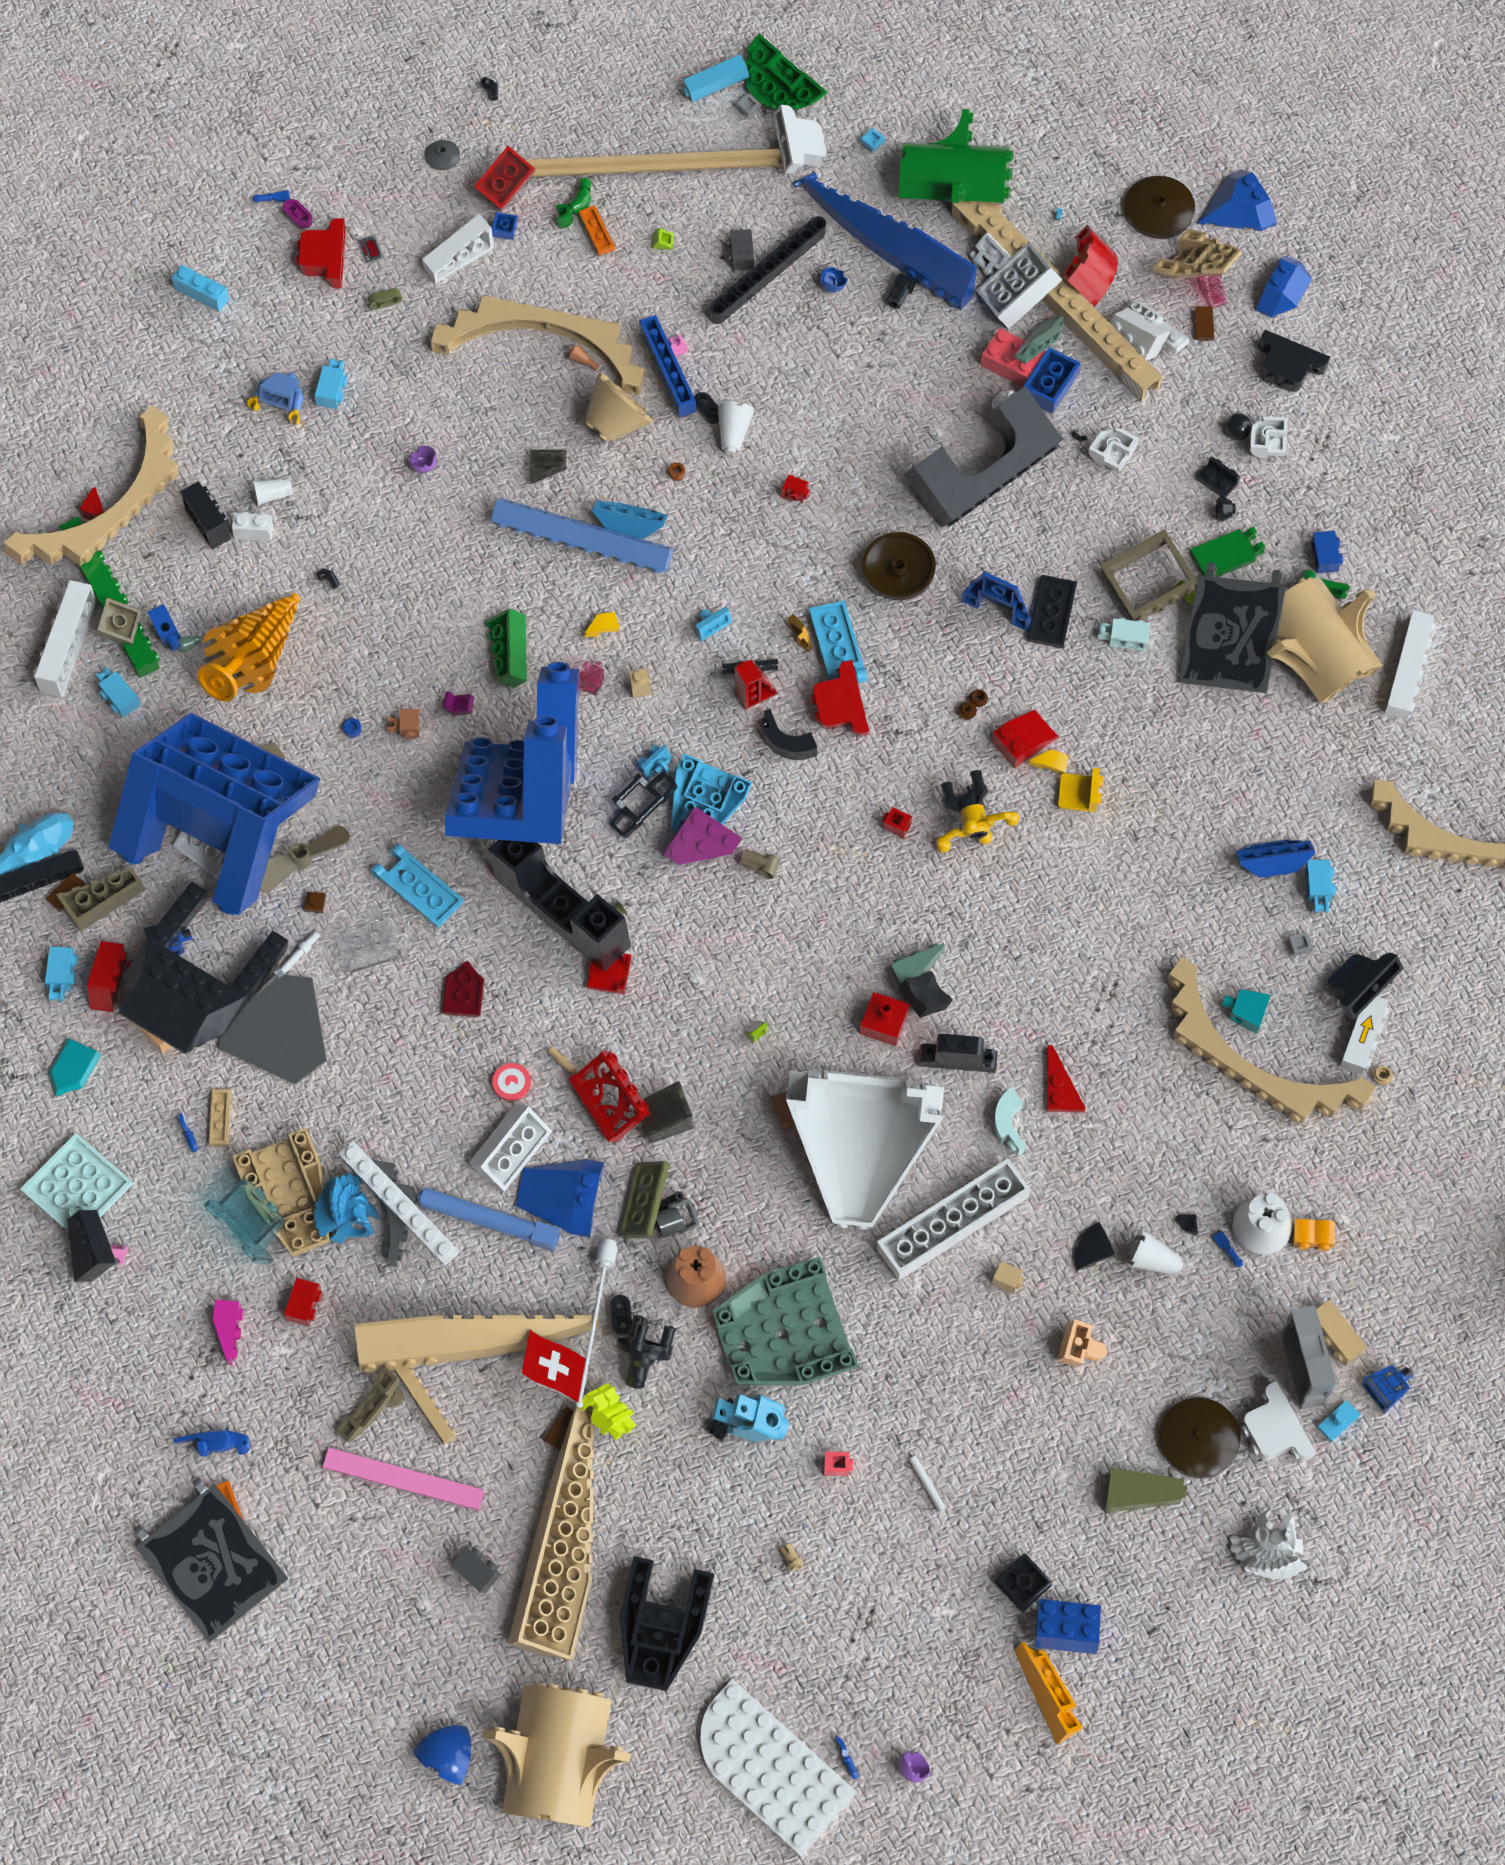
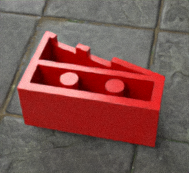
[87,941,127,1012]

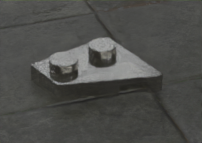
[529,450,567,484]

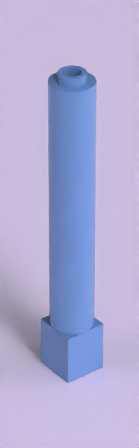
[417,1187,561,1252]

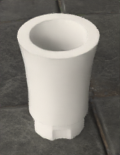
[252,478,293,506]

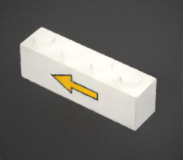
[1340,997,1390,1075]

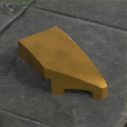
[788,614,812,652]

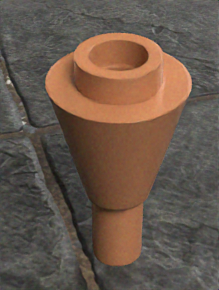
[568,344,600,371]

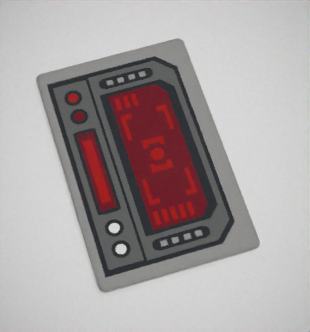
[357,234,384,264]

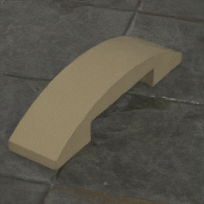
[335,1367,399,1443]

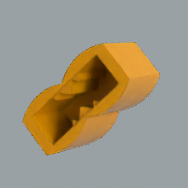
[1293,1219,1335,1251]

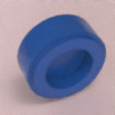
[342,718,362,738]

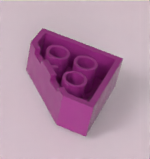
[662,807,742,865]

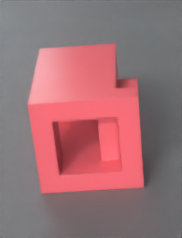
[824,1451,853,1476]

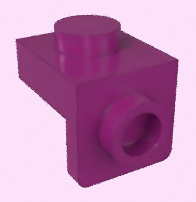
[443,691,474,716]

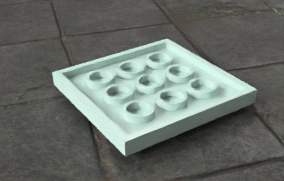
[20,1133,133,1232]

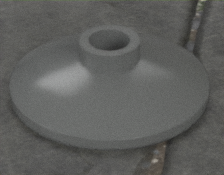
[425,140,460,170]

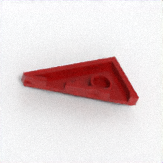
[1047,1045,1085,1113]

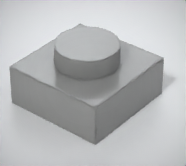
[736,93,761,117]
[1288,932,1313,956]

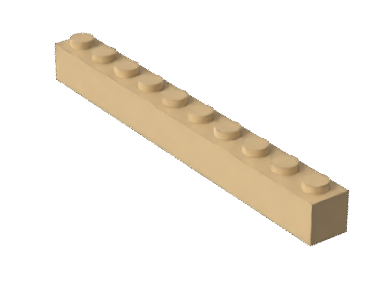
[394,1367,456,1446]

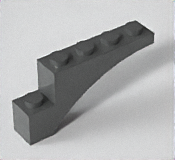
[372,1159,418,1267]

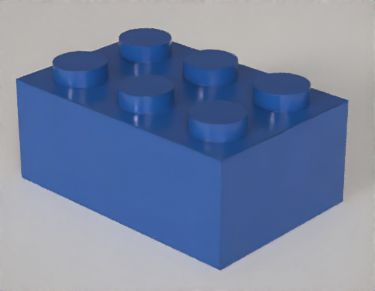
[1023,347,1081,414]
[1034,1599,1101,1654]

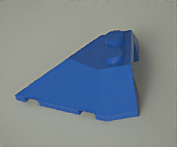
[1198,169,1277,231]

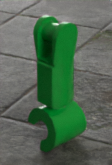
[1299,570,1350,599]

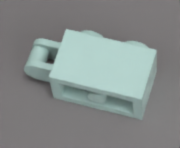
[1098,618,1150,651]

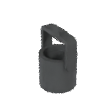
[655,1197,699,1238]

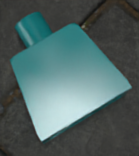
[1222,989,1271,1034]

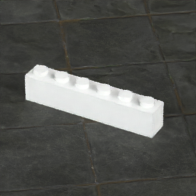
[1385,610,1436,719]

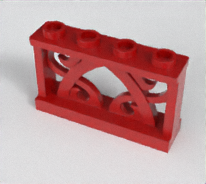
[569,1051,651,1142]

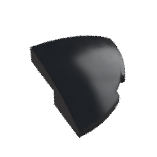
[1074,1222,1115,1271]

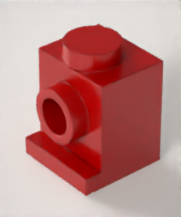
[781,474,810,503]
[882,807,913,839]

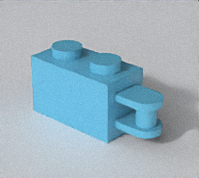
[315,358,348,409]
[95,667,141,718]
[1305,860,1336,913]
[45,947,78,1002]

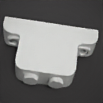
[773,105,826,174]
[1241,1381,1316,1462]

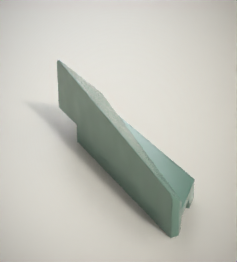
[1014,316,1065,364]

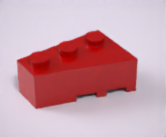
[735,659,778,710]

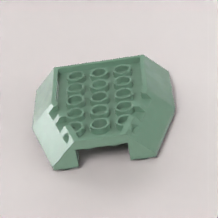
[712,1257,859,1386]

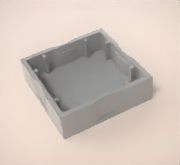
[1280,1305,1336,1409]

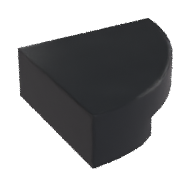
[1176,1214,1198,1235]

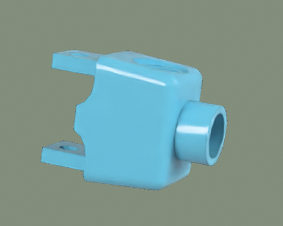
[711,1394,789,1442]

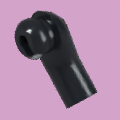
[658,1191,683,1212]

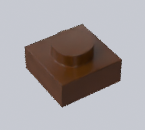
[304,891,327,914]

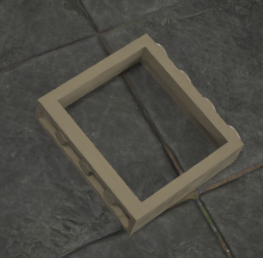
[1100,529,1198,621]

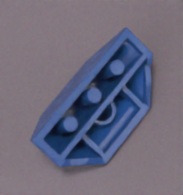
[1256,256,1312,318]
[1236,840,1315,878]

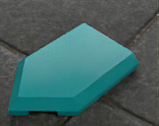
[48,1039,102,1097]

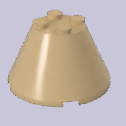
[584,372,655,442]

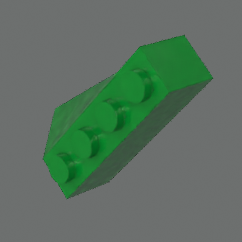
[485,608,527,688]

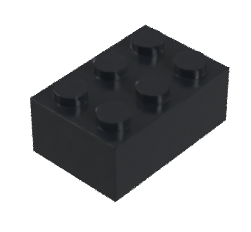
[180,481,231,550]

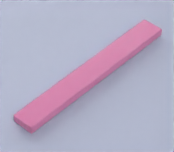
[323,1448,485,1511]

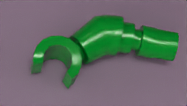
[556,178,592,228]

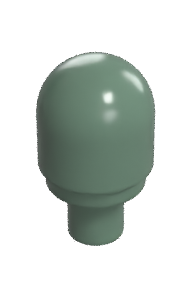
[177,635,201,652]

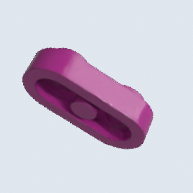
[283,199,313,229]

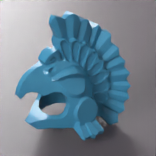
[313,1173,379,1244]

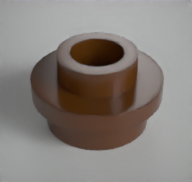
[969,689,988,708]
[958,702,977,720]

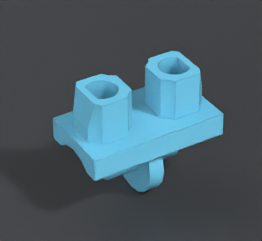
[637,744,672,780]

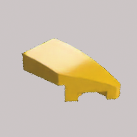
[583,612,620,638]
[1028,749,1069,774]

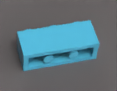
[172,264,229,312]

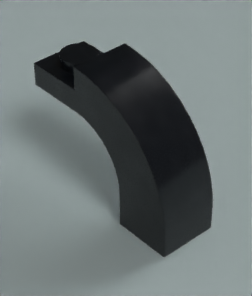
[761,709,818,760]

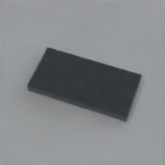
[1027,574,1077,649]

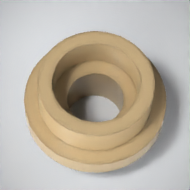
[1373,1066,1393,1085]

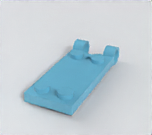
[809,600,867,683]
[370,843,464,928]

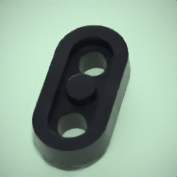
[694,392,719,424]
[610,1295,632,1335]

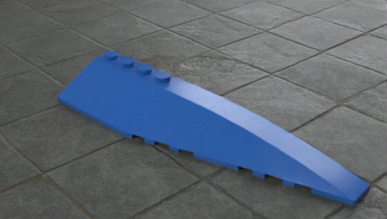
[803,176,977,310]

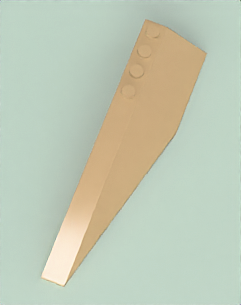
[354,1315,599,1373]
[507,1407,595,1661]

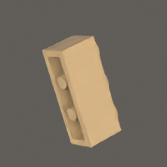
[1316,1300,1367,1366]

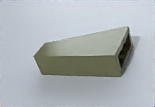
[1104,1468,1187,1513]

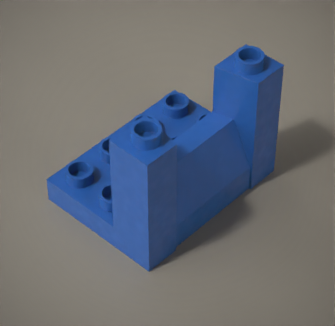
[445,662,579,844]
[108,713,320,915]

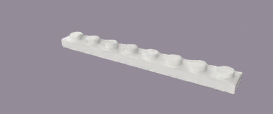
[339,1141,459,1266]

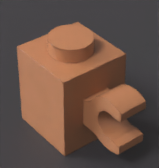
[387,709,420,740]

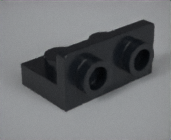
[1196,456,1240,498]

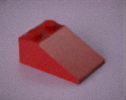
[991,710,1059,768]

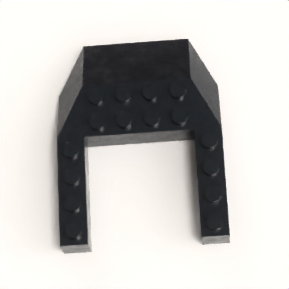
[119,881,289,1054]

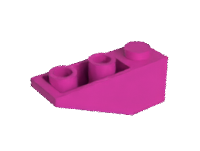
[212,1300,244,1365]

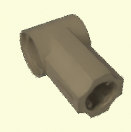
[740,849,781,879]

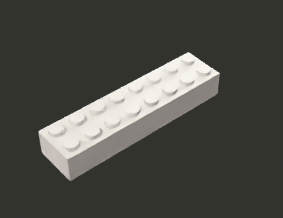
[876,1159,1031,1281]

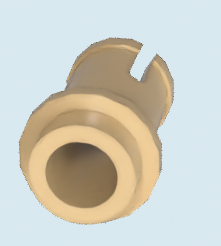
[780,1543,803,1571]

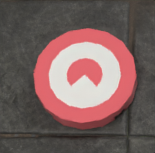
[492,1063,531,1102]

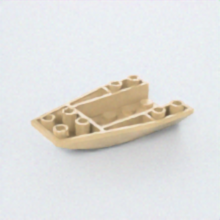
[232,1127,330,1257]

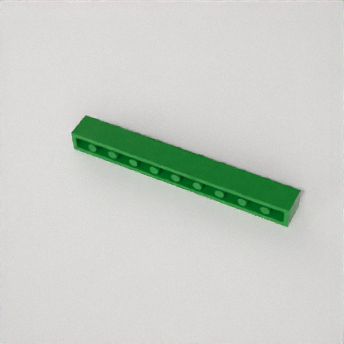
[59,517,160,678]

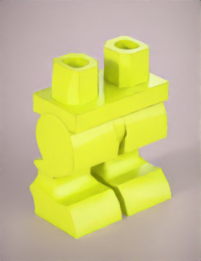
[579,1383,636,1440]

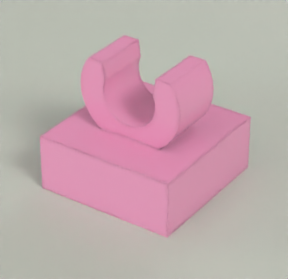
[667,334,688,357]
[110,1244,128,1265]

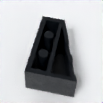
[67,1210,116,1282]

